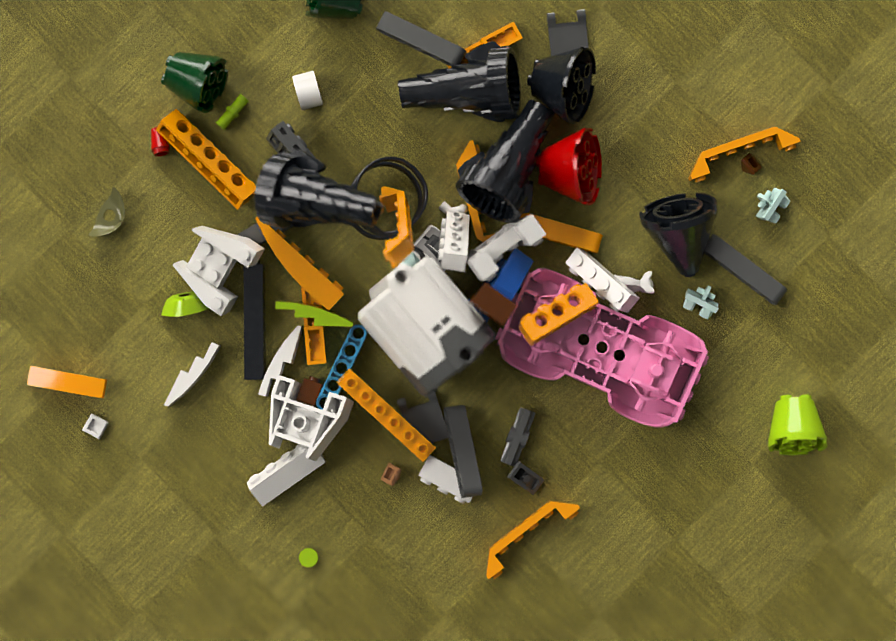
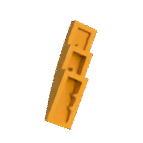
[446,21,523,68]
[301,287,327,365]
[27,366,107,399]

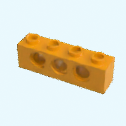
[518,283,599,346]

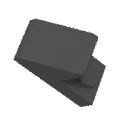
[507,461,544,495]

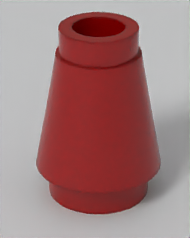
[151,127,170,157]

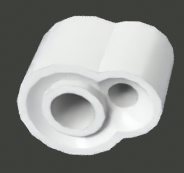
[292,70,323,110]

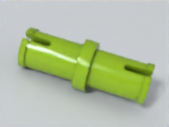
[215,94,249,131]

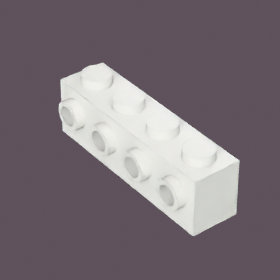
[438,211,470,272]
[565,248,639,313]
[247,444,326,507]

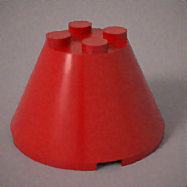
[536,128,602,205]

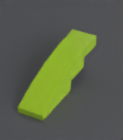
[275,300,354,327]

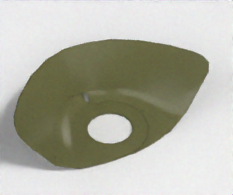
[89,187,125,237]

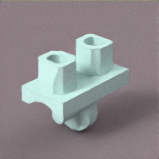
[756,188,790,223]
[683,285,719,319]

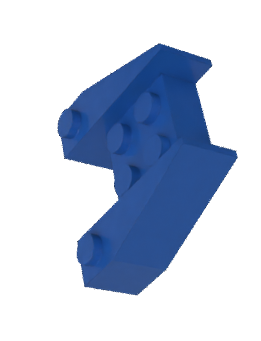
[468,248,534,322]

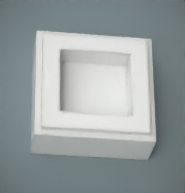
[82,413,109,439]

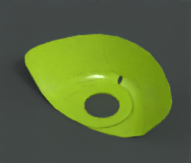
[161,291,209,317]

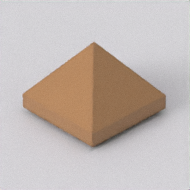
[380,463,401,486]

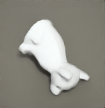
[614,271,655,294]

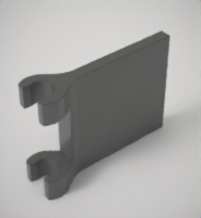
[546,9,589,56]
[397,392,448,443]

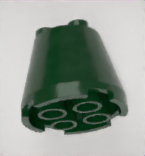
[305,0,363,19]
[161,52,229,113]

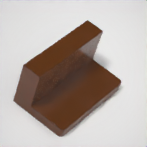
[468,283,517,325]

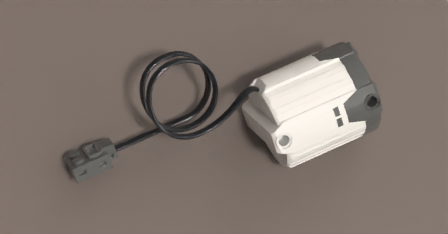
[266,121,496,398]

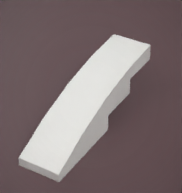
[258,326,304,397]
[164,342,221,407]

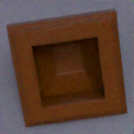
[741,153,762,175]

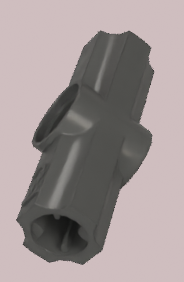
[500,407,535,467]

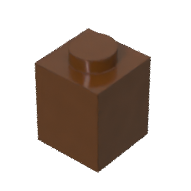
[296,376,323,406]

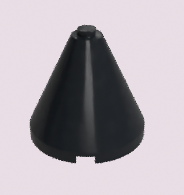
[639,193,718,277]

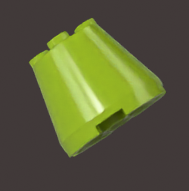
[768,394,828,455]

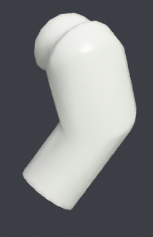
[439,201,468,214]

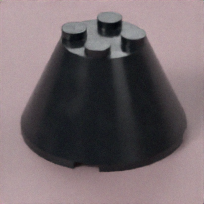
[527,47,596,124]

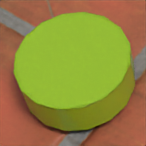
[299,548,318,567]

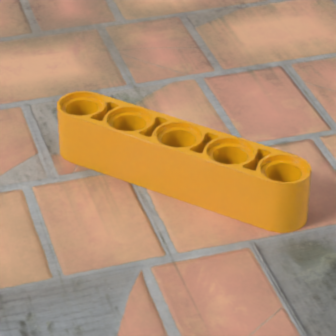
[519,213,603,254]

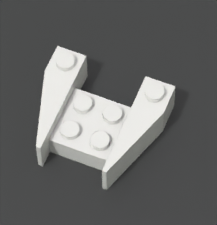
[466,215,546,281]
[173,226,265,316]
[269,375,354,461]

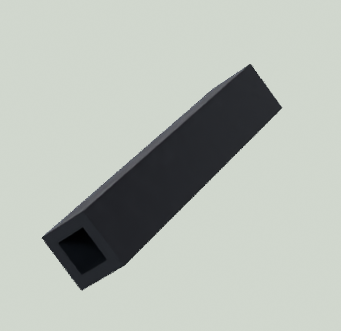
[244,261,266,380]

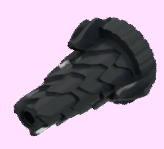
[398,42,521,122]
[456,100,555,223]
[255,149,384,228]

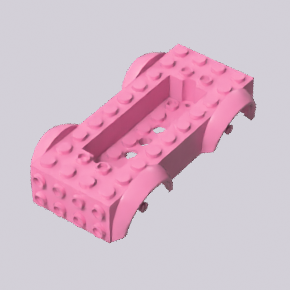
[495,268,709,427]

